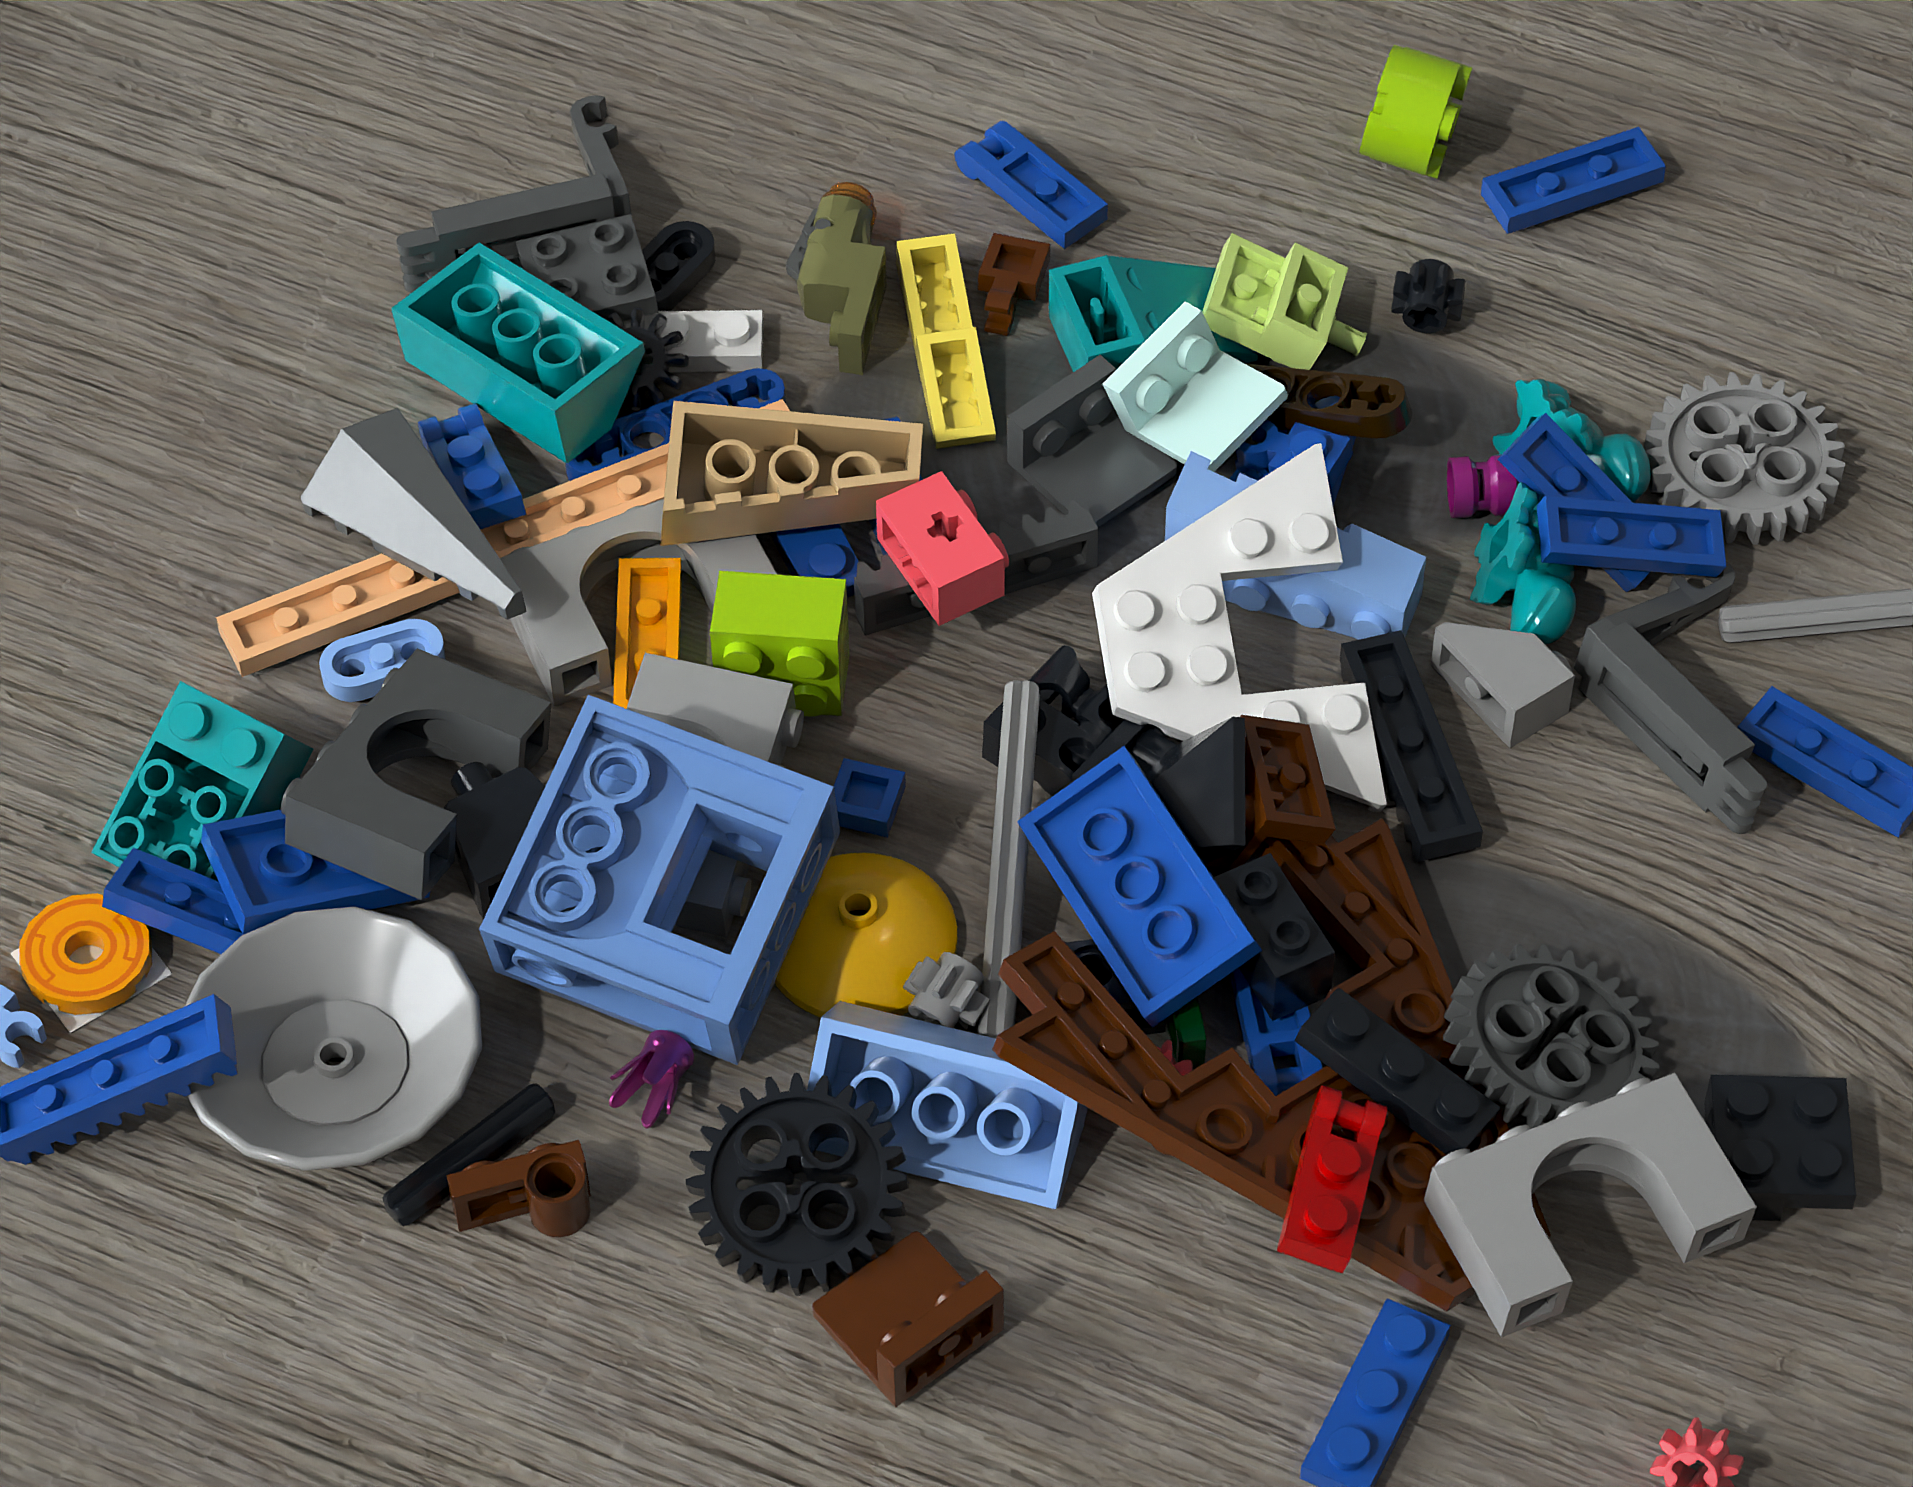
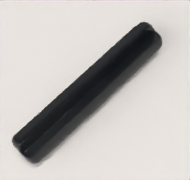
[382,1083,556,1226]

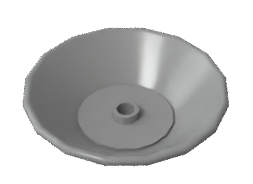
[185,907,482,1171]

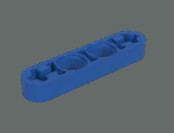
[565,368,786,481]

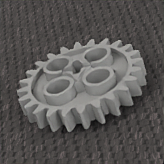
[1644,372,1845,545]

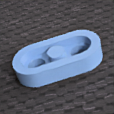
[319,619,446,702]

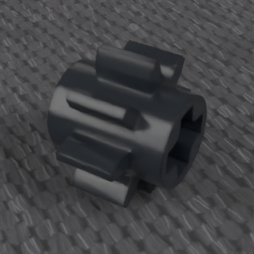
[1391,259,1466,333]

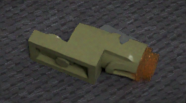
[786,182,887,375]

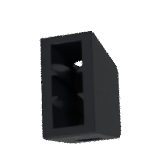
[444,762,545,919]

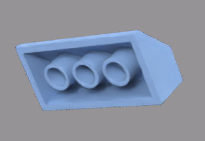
[807,1001,1087,1209]

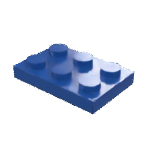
[201,810,430,935]

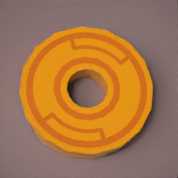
[19,893,152,1015]

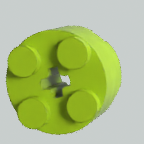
[1359,45,1473,179]

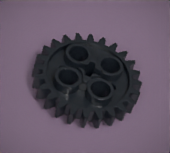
[686,1073,909,1296]

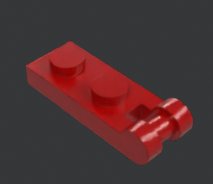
[1277,1085,1388,1274]

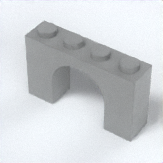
[500,499,777,707]
[627,652,804,937]
[1424,1073,1756,1337]

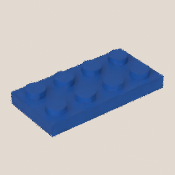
[1017,746,1262,1027]

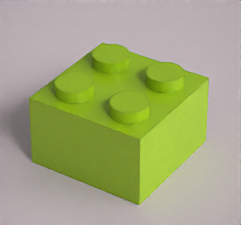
[710,570,850,717]

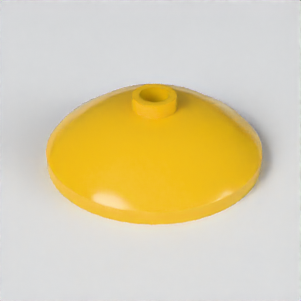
[774,852,957,1017]

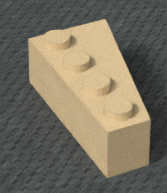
[661,401,923,546]

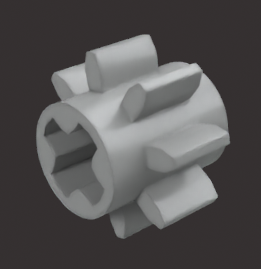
[903,952,990,1030]

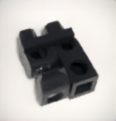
[982,645,1177,796]

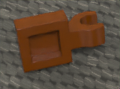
[978,233,1051,336]

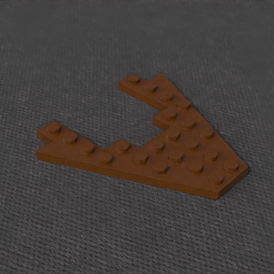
[992,819,1551,1312]

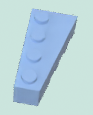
[1165,451,1426,640]

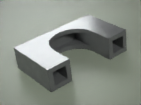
[281,648,551,900]

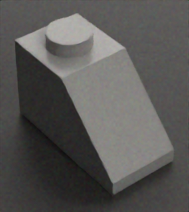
[1431,622,1575,748]

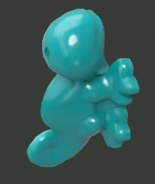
[1492,379,1651,502]
[1470,482,1576,645]

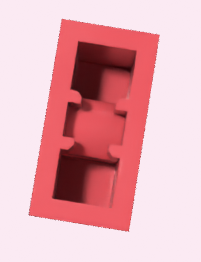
[876,471,1009,626]

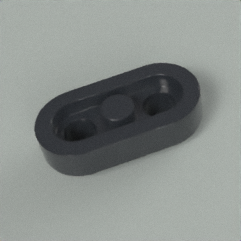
[642,221,715,311]

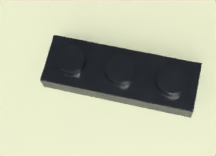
[1294,987,1501,1155]

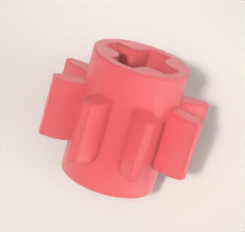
[1650,1418,1744,1487]

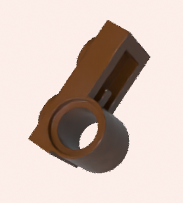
[446,1139,591,1237]

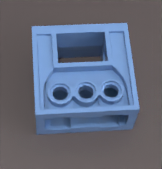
[479,695,840,1065]

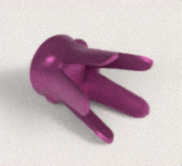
[609,1030,694,1129]

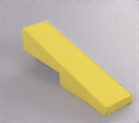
[896,233,996,449]

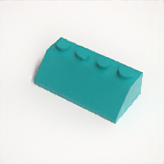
[391,242,645,464]

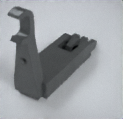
[396,95,632,293]
[1573,561,1767,834]

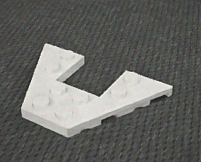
[1092,443,1387,812]

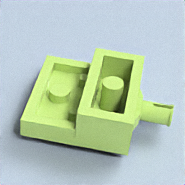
[1202,233,1367,370]

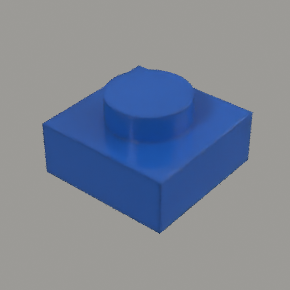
[834,758,906,838]

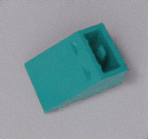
[1049,255,1258,372]
[91,681,314,881]

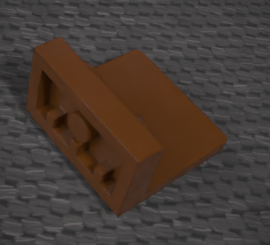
[1205,715,1336,877]
[812,1231,1004,1408]

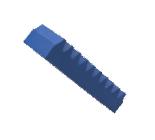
[0,994,238,1165]

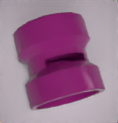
[1447,454,1517,518]

